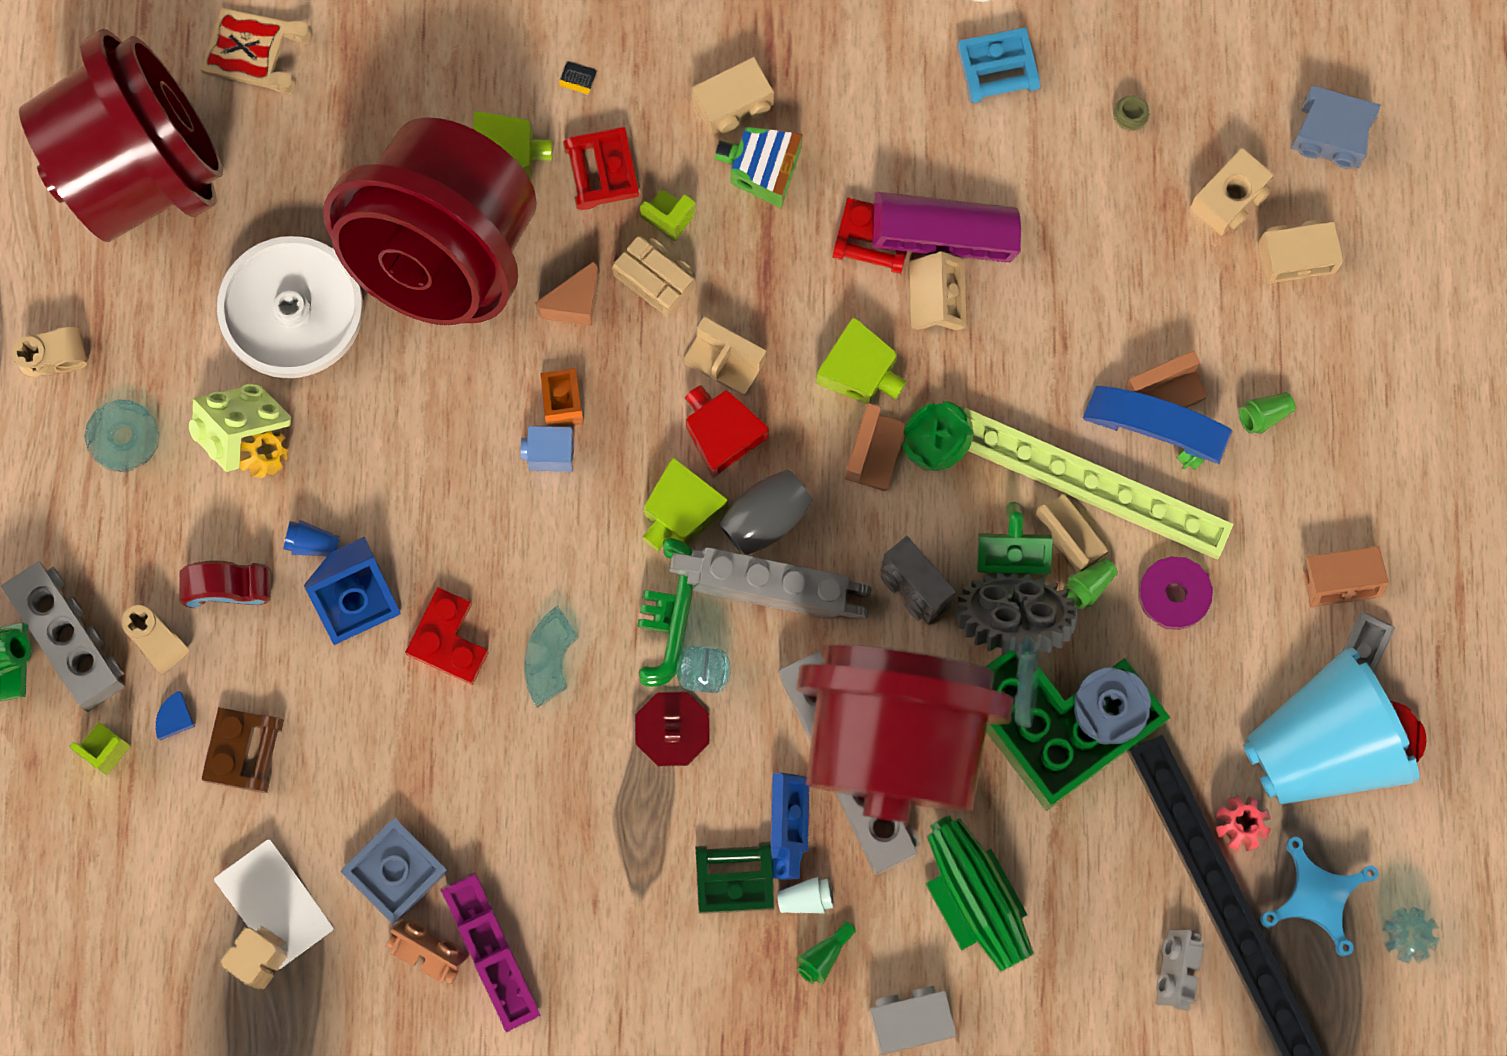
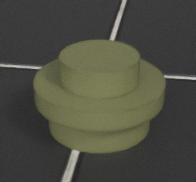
[1114,96,1149,131]

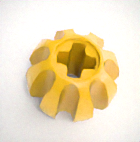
[239,431,289,478]

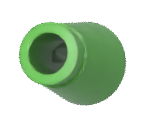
[1239,392,1296,434]
[1063,558,1118,609]

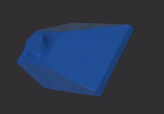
[304,536,401,645]

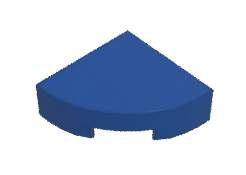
[155,691,195,741]

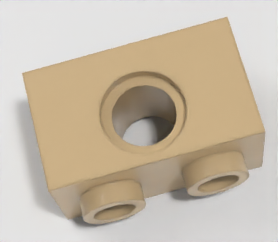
[1190,148,1274,236]

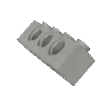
[1,561,125,712]

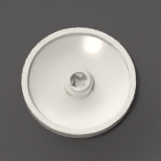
[217,236,364,378]

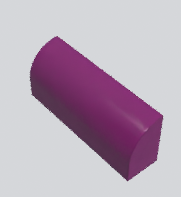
[873,192,1021,263]

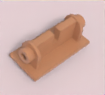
[386,919,469,984]

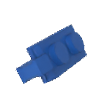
[771,773,809,880]

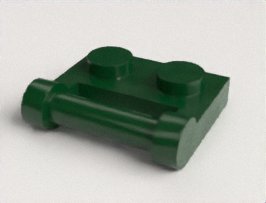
[695,842,774,914]

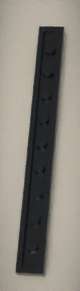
[1127,734,1324,1056]

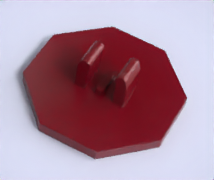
[635,692,710,767]

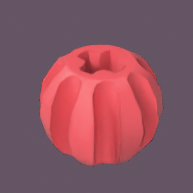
[1215,796,1271,851]

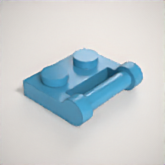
[957,27,1040,104]

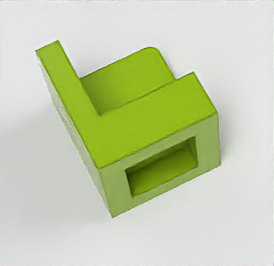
[640,189,696,241]
[69,722,131,775]

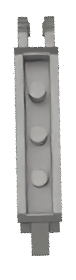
[669,547,872,619]

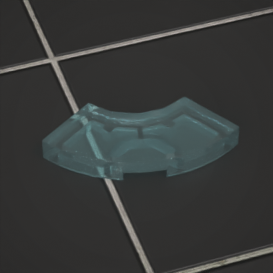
[524,606,579,708]

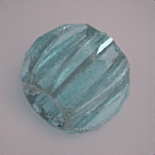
[676,646,731,693]
[1382,907,1440,964]

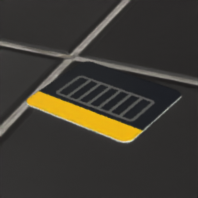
[559,61,597,94]

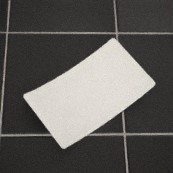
[214,840,333,969]

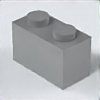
[869,986,956,1055]

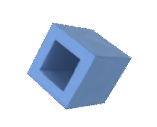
[521,426,574,472]

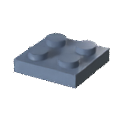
[340,818,448,926]

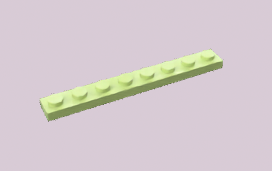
[964,408,1234,560]

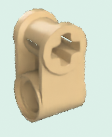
[11,327,87,377]
[121,605,191,676]

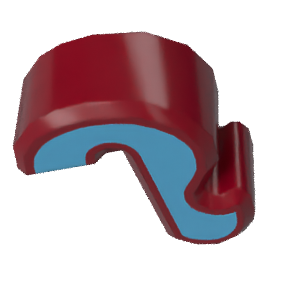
[179,560,271,608]

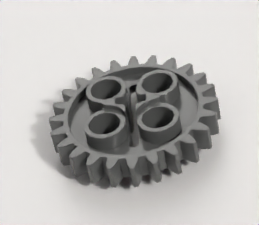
[956,573,1078,657]

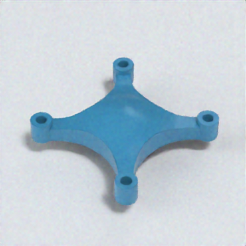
[1260,837,1378,956]

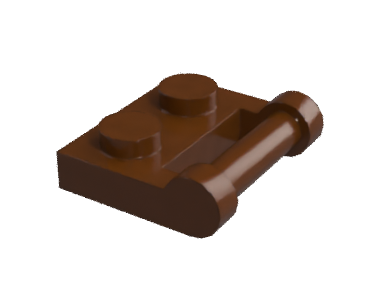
[201,707,284,793]

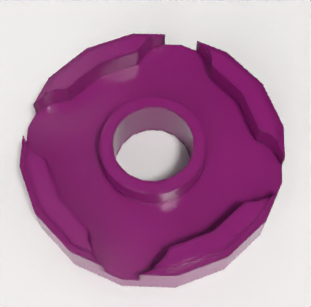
[1138,556,1213,630]

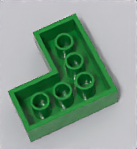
[985,650,1171,812]

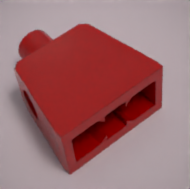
[685,385,769,478]

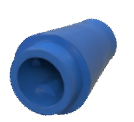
[283,520,340,557]

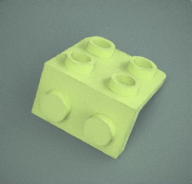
[189,384,291,472]

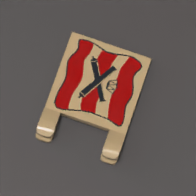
[201,8,312,95]

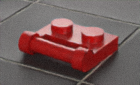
[563,127,639,210]
[832,197,907,274]

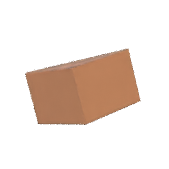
[535,261,599,326]

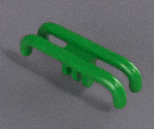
[637,538,693,687]

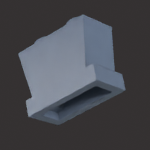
[1291,85,1380,168]

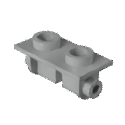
[1156,930,1204,1011]

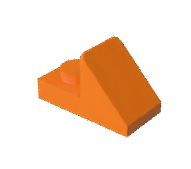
[540,368,584,427]

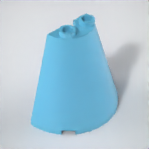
[1243,647,1420,805]

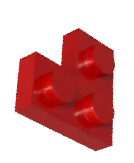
[405,587,489,686]

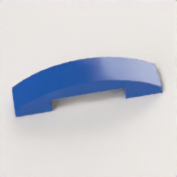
[1083,386,1233,464]

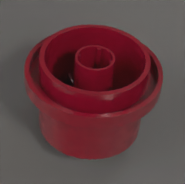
[19,29,223,242]
[323,117,537,325]
[796,645,1014,823]

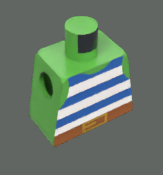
[714,127,802,208]

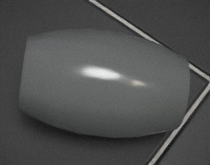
[719,470,813,555]

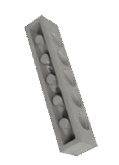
[779,651,920,876]

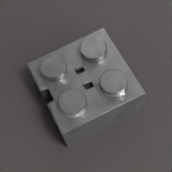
[881,536,956,625]

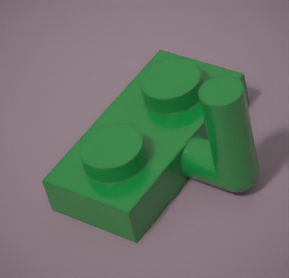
[977,502,1053,574]

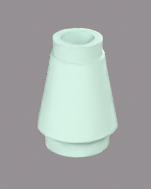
[777,876,834,913]

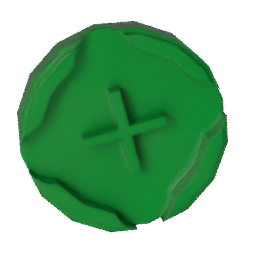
[902,401,974,471]

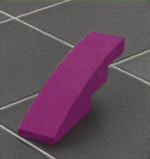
[441,872,541,1032]

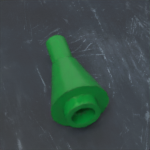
[796,921,856,984]

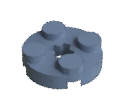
[1074,667,1151,745]

